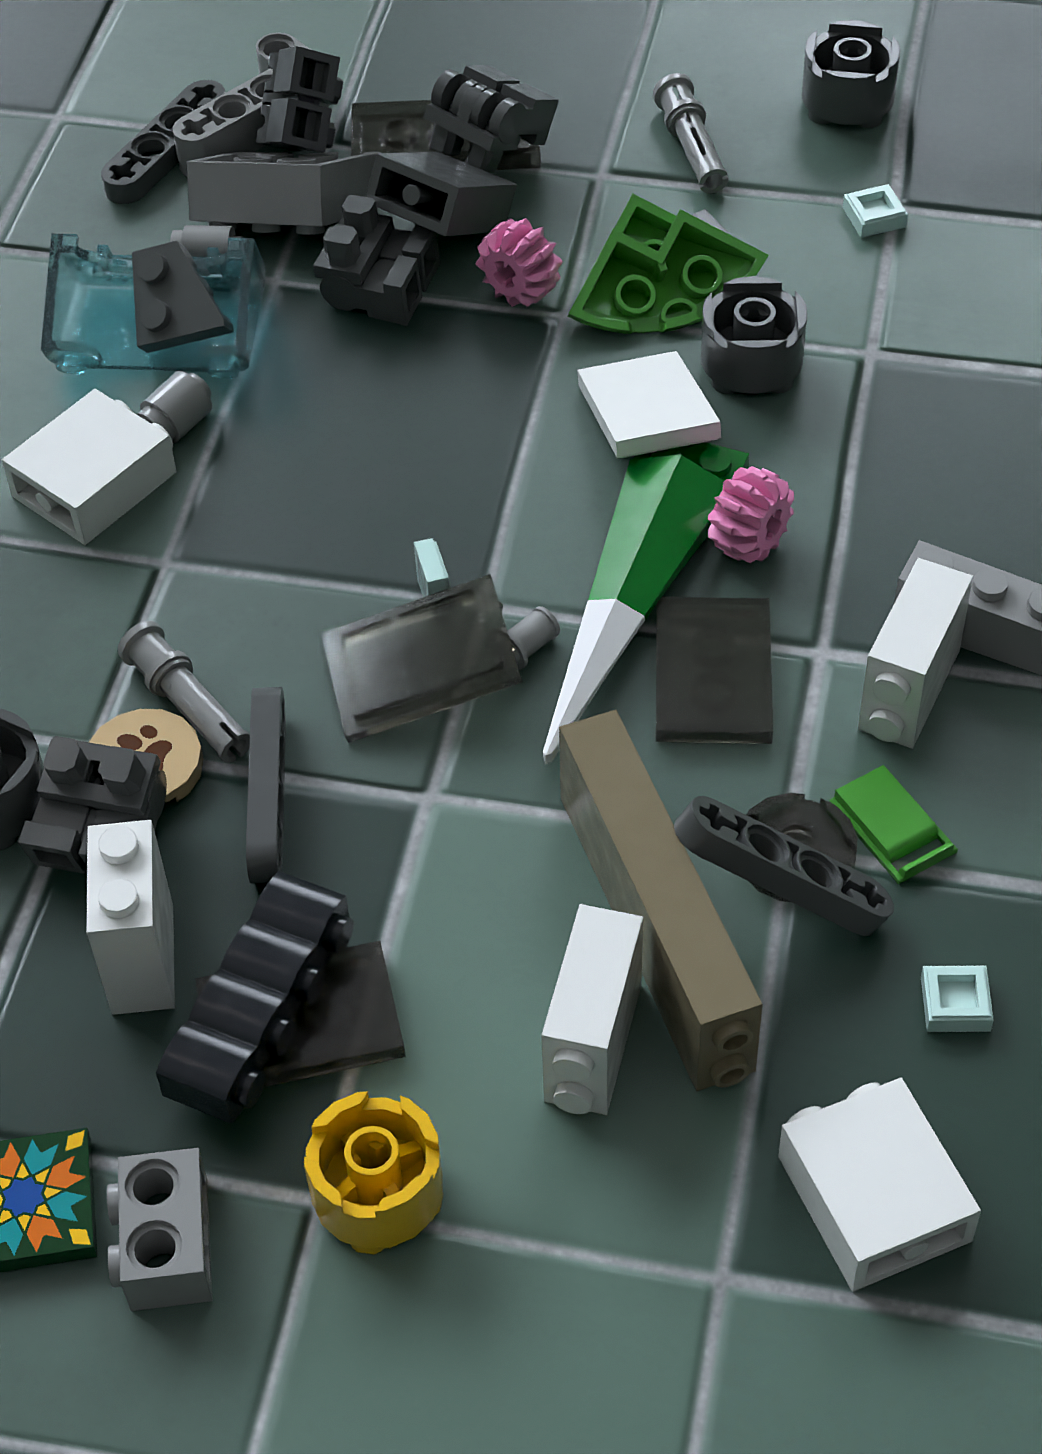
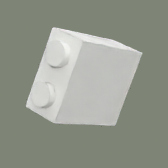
[1,389,177,545]
[858,558,973,749]
[87,820,175,1015]
[541,904,643,1115]
[778,1077,981,1292]

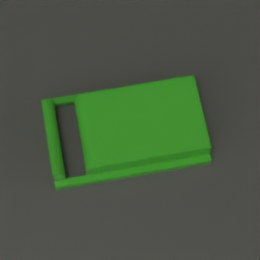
[829,765,958,884]

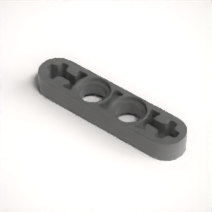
[101,80,225,204]
[246,687,286,884]
[674,796,894,936]

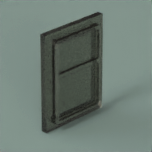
[321,574,523,743]

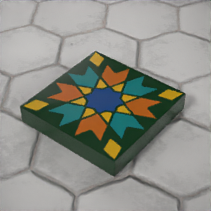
[0,1128,97,1272]

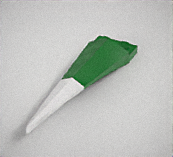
[543,442,749,764]

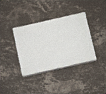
[577,351,721,459]

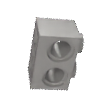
[107,1148,213,1311]

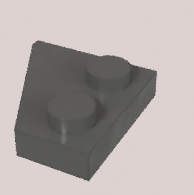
[132,241,234,353]

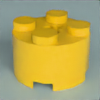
[304,1091,443,1255]

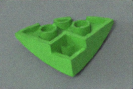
[567,193,769,334]

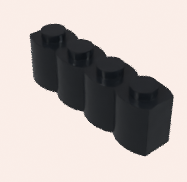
[156,871,354,1124]

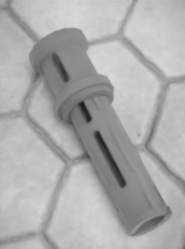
[653,73,729,194]
[117,621,250,763]

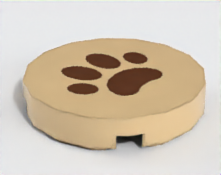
[89,709,204,802]

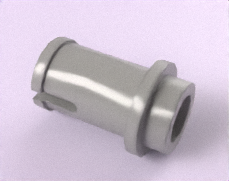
[488,606,560,672]

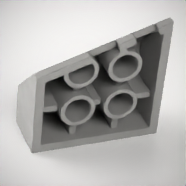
[187,152,381,234]

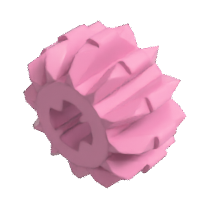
[475,218,563,307]
[708,466,794,563]

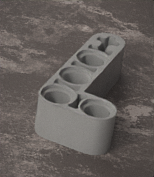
[173,32,329,176]

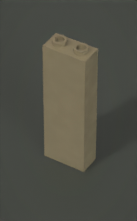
[559,710,763,1092]

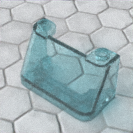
[41,233,266,379]

